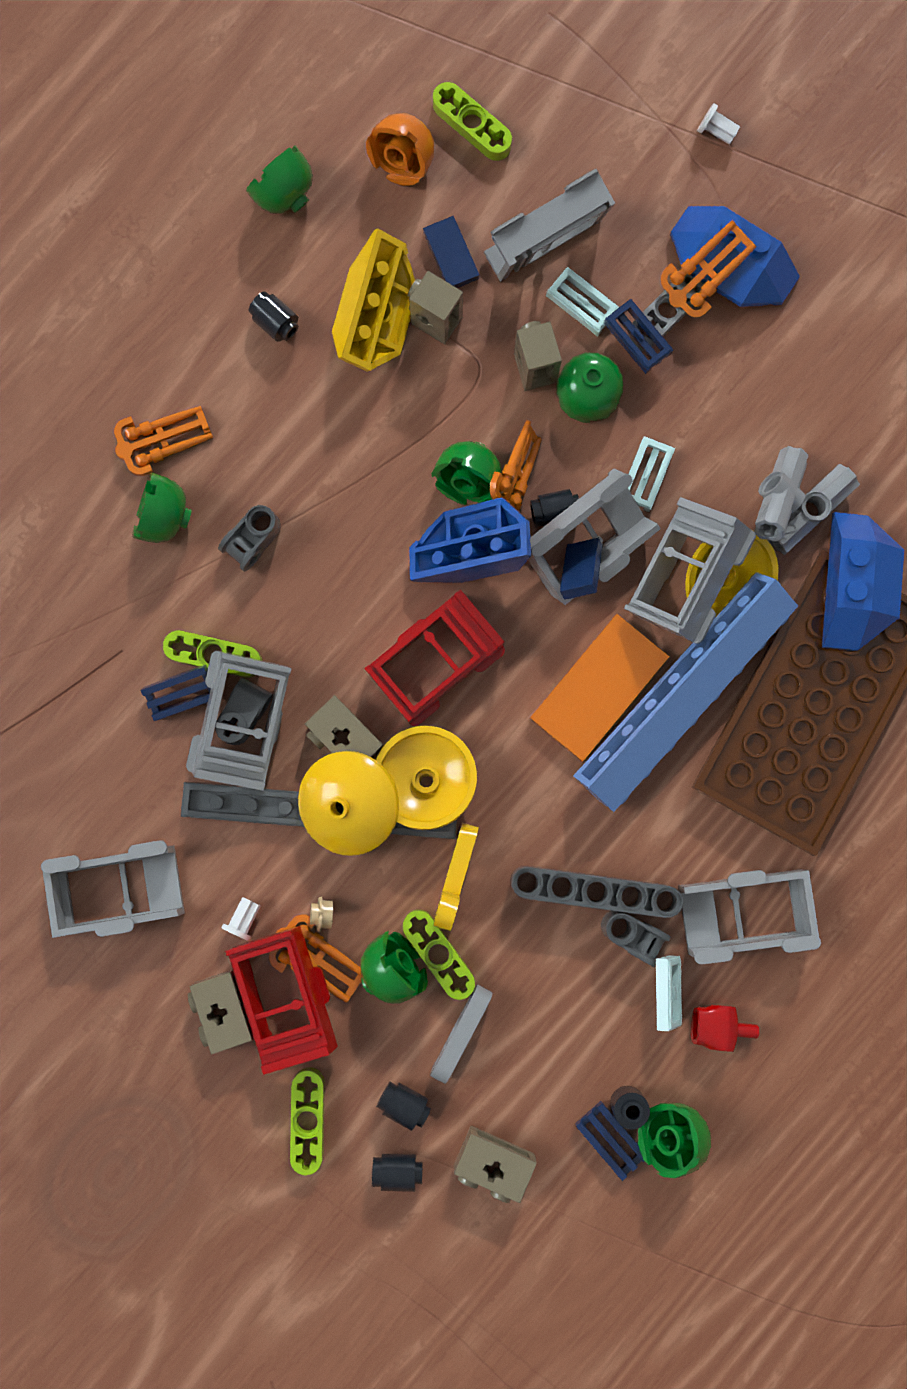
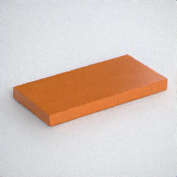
[529,614,669,762]

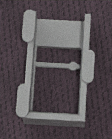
[484,169,615,282]
[528,469,661,605]
[624,497,756,644]
[186,651,292,791]
[41,840,185,938]
[678,869,821,964]

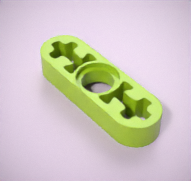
[433,82,512,161]
[163,630,262,678]
[403,909,475,1000]
[290,1067,325,1175]

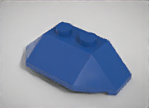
[670,206,800,307]
[409,497,531,583]
[822,512,904,651]

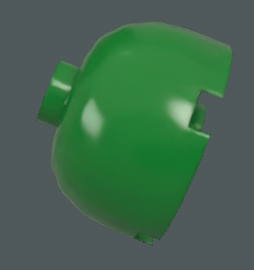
[246,145,313,214]
[556,352,623,423]
[431,441,501,505]
[132,472,192,543]
[361,931,428,1004]
[638,1103,711,1178]

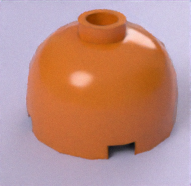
[366,113,434,186]

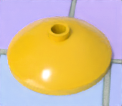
[685,530,779,617]
[376,726,477,830]
[298,751,399,856]

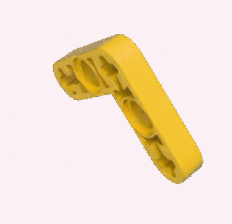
[433,823,479,931]

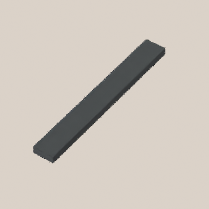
[181,782,457,839]

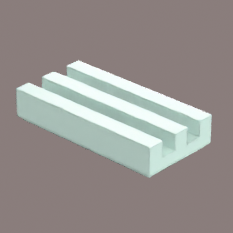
[546,267,619,337]
[628,436,675,512]
[656,955,682,1031]

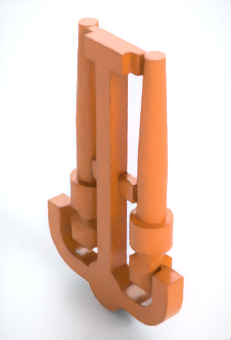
[661,220,757,317]
[114,406,213,476]
[490,420,542,512]
[269,914,362,1003]

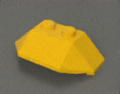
[332,228,415,372]

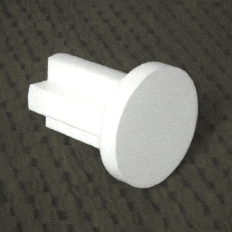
[697,103,740,145]
[221,897,261,941]

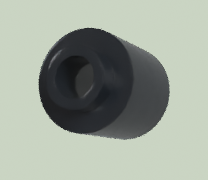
[248,291,299,342]
[530,489,579,527]
[376,1081,431,1131]
[610,1086,650,1129]
[372,1154,423,1192]

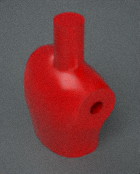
[691,1005,759,1052]

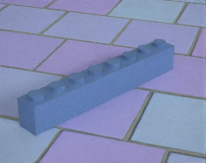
[573,572,798,812]

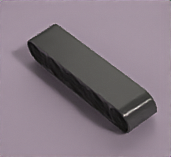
[510,866,683,918]

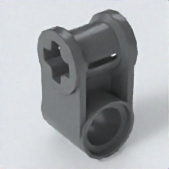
[218,505,281,572]
[215,678,273,746]
[601,910,671,967]

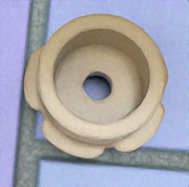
[310,897,333,932]

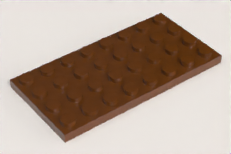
[691,550,907,856]

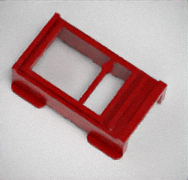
[364,589,505,727]
[225,925,338,1075]

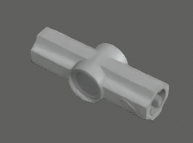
[754,446,809,542]
[767,464,860,555]

